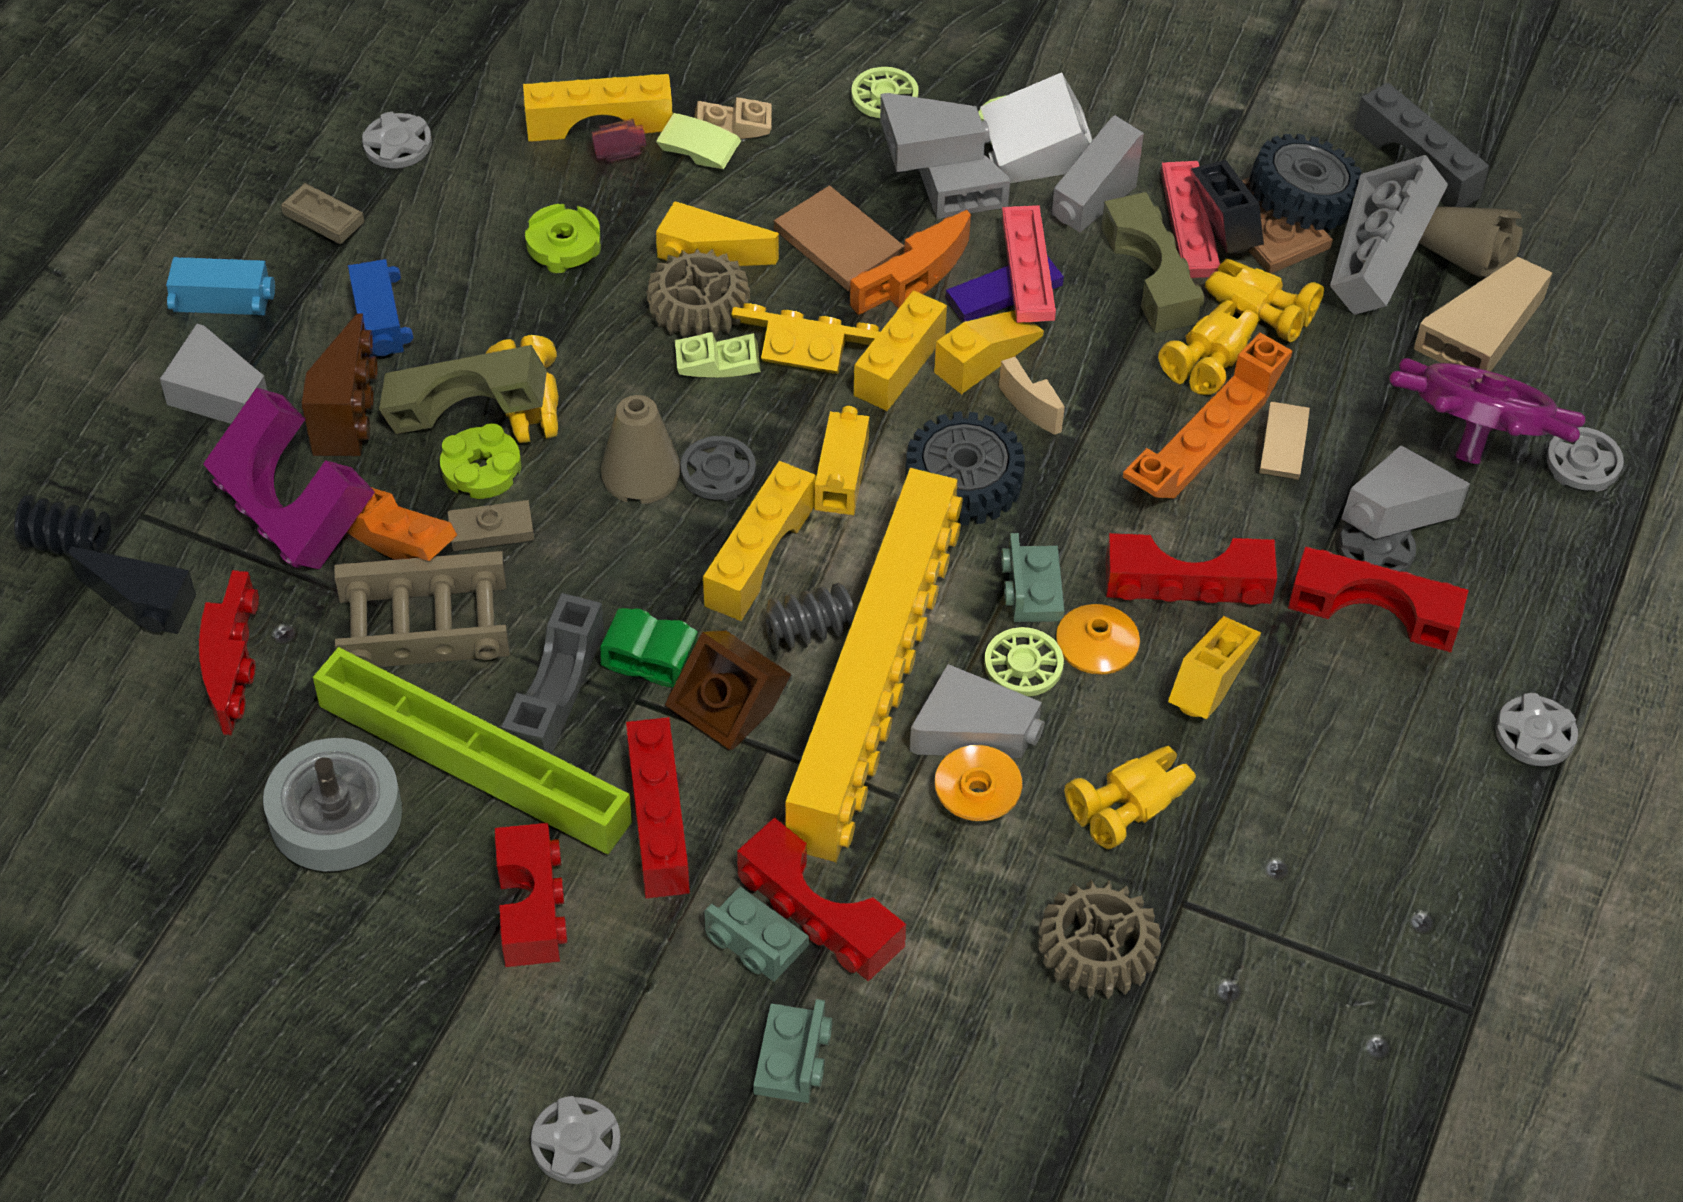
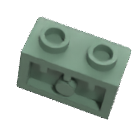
[1001,533,1065,622]
[704,886,809,982]
[753,999,833,1103]

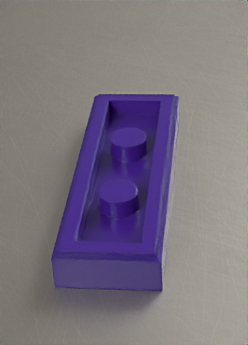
[945,256,1064,322]

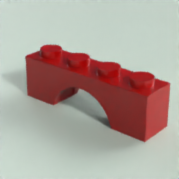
[1106,533,1277,605]
[1288,546,1469,652]
[626,717,690,899]
[737,817,906,982]

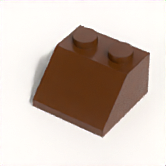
[665,630,792,750]

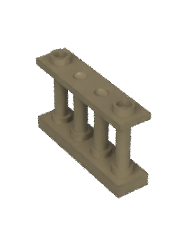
[334,551,510,667]

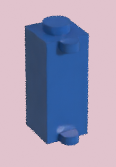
[348,259,414,357]

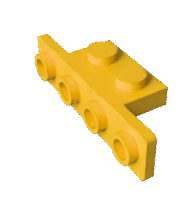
[731,303,880,374]

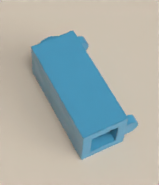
[166,257,275,315]

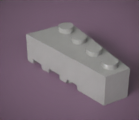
[1330,155,1448,315]

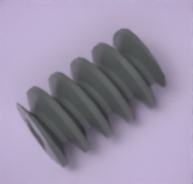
[765,583,856,652]

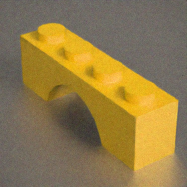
[523,74,673,142]
[703,461,816,621]

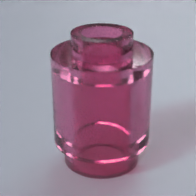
[591,119,647,162]

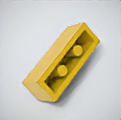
[854,290,947,411]

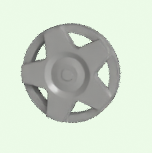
[362,111,432,168]
[1546,427,1624,492]
[1495,693,1578,766]
[531,1096,620,1184]

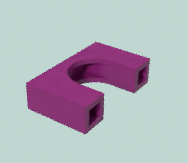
[203,387,375,569]

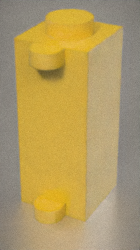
[814,406,870,515]

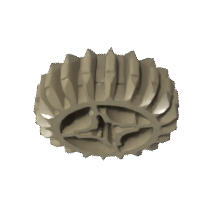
[646,248,750,339]
[1038,879,1161,999]

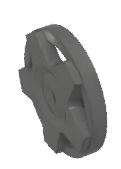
[680,436,756,501]
[1338,523,1416,572]

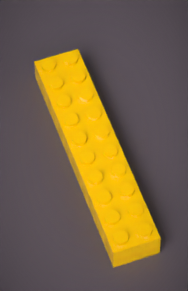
[786,468,963,862]

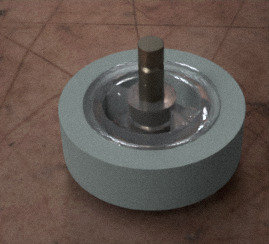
[263,738,402,871]

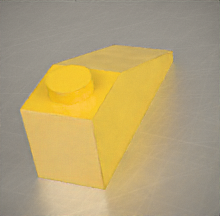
[656,201,779,266]
[934,310,1044,394]
[1168,616,1261,719]

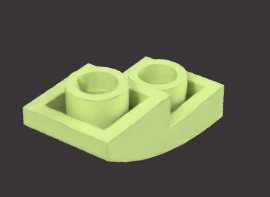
[656,113,741,169]
[675,332,761,377]

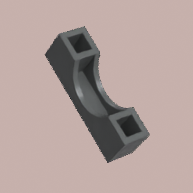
[1354,83,1490,207]
[501,593,604,754]

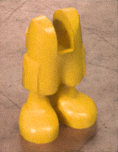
[1205,259,1324,342]
[1158,299,1259,395]
[485,335,559,443]
[1064,745,1196,849]

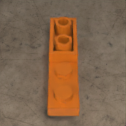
[850,210,971,315]
[347,487,457,561]

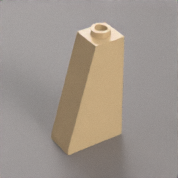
[1414,257,1552,372]

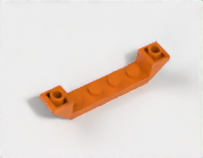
[1123,332,1293,498]

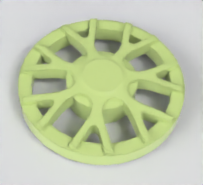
[851,67,919,118]
[984,627,1064,697]

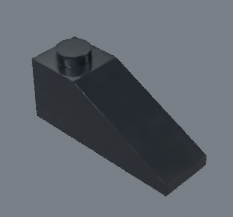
[1191,160,1264,253]
[68,546,196,634]

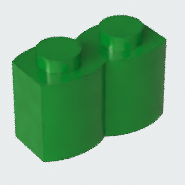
[600,608,698,688]

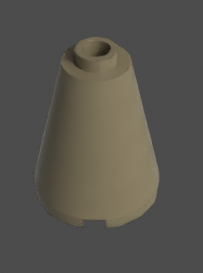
[1419,206,1523,280]
[601,395,681,504]

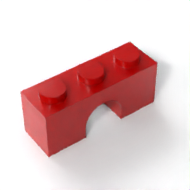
[495,823,568,967]

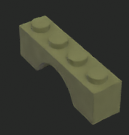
[1101,192,1204,333]
[379,345,547,434]

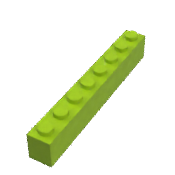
[313,647,632,855]

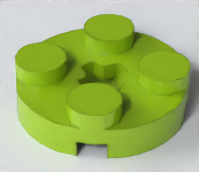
[525,204,601,273]
[440,423,521,499]

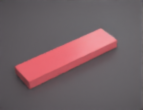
[1161,161,1220,278]
[1002,205,1056,323]

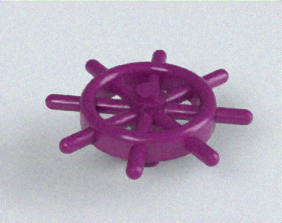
[1389,358,1585,464]

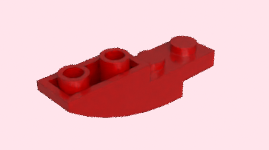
[199,570,259,735]

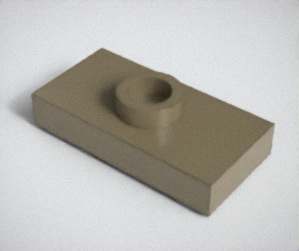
[281,183,365,244]
[448,500,534,551]

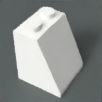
[980,72,1093,183]

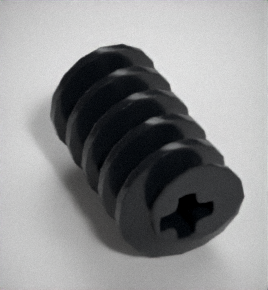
[14,494,111,557]

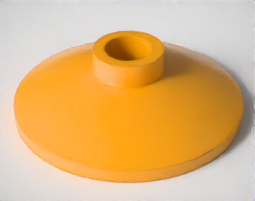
[1056,604,1140,675]
[935,745,1022,821]

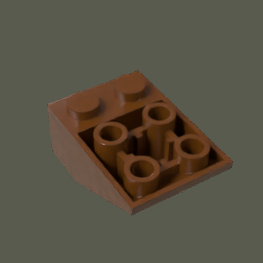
[301,313,378,456]

